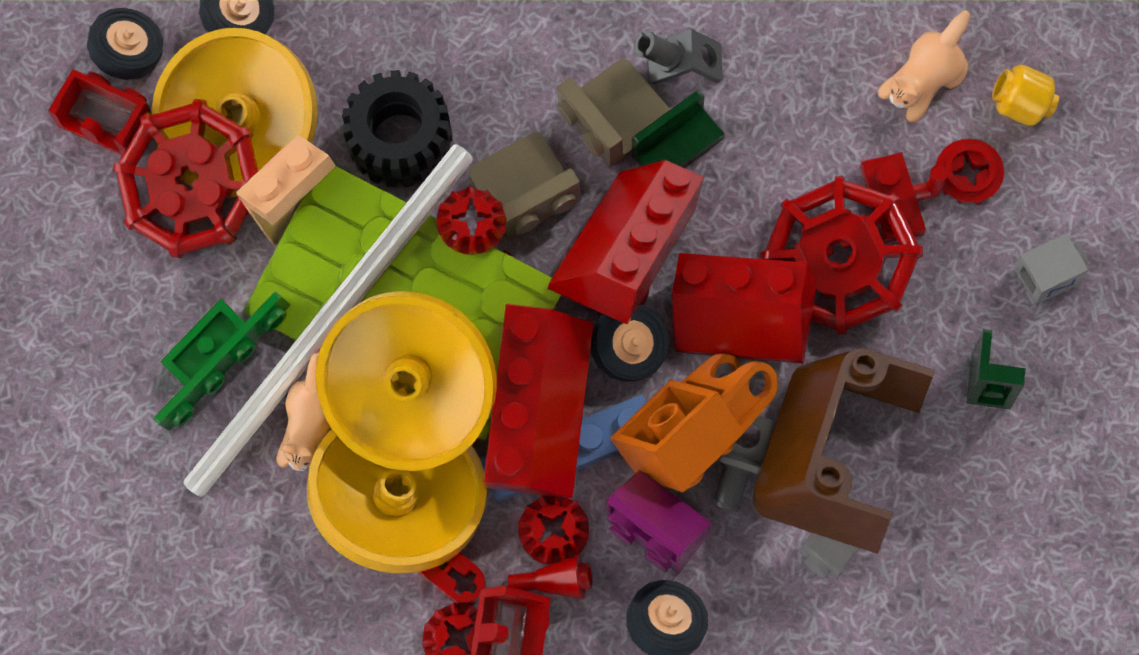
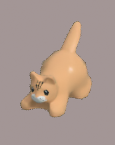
[877,10,971,122]
[276,353,331,471]

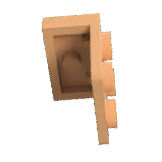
[236,135,336,245]

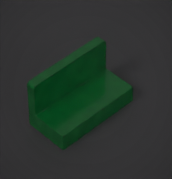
[632,90,725,168]
[966,329,1026,409]

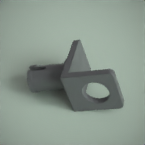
[633,29,723,85]
[712,416,774,512]

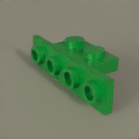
[153,292,290,431]

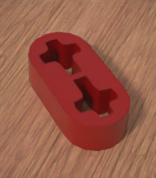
[418,552,486,605]

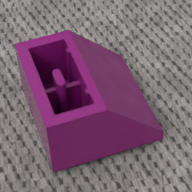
[606,470,712,574]

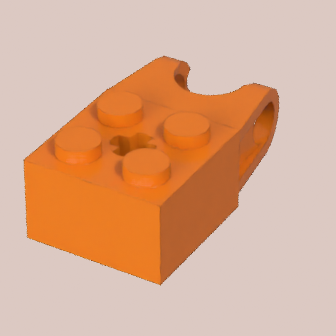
[610,353,778,493]

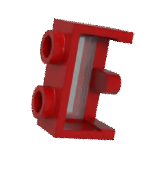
[48,69,151,155]
[471,586,551,655]

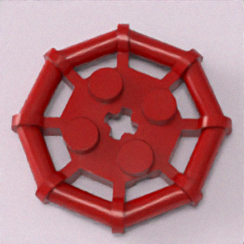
[112,99,258,258]
[760,176,923,335]

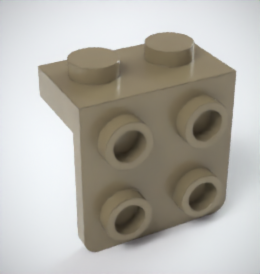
[556,59,670,168]
[468,132,581,241]

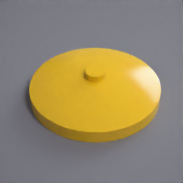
[151,28,318,198]
[315,291,497,471]
[307,429,487,573]

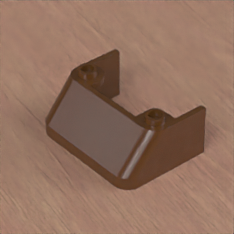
[752,348,935,554]

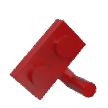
[860,152,948,244]

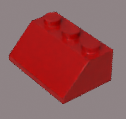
[672,253,817,364]

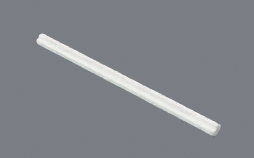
[183,144,473,497]

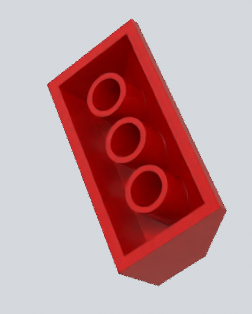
[548,160,704,325]
[484,304,593,498]

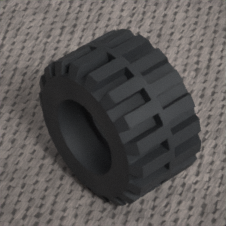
[342,70,452,188]

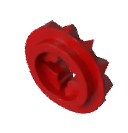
[936,139,1004,205]
[436,186,507,255]
[518,495,589,565]
[422,602,478,655]

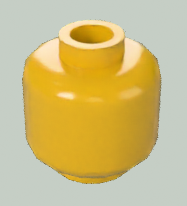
[992,64,1059,127]

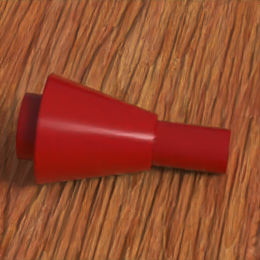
[508,554,593,599]

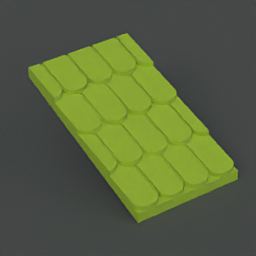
[243,166,561,441]

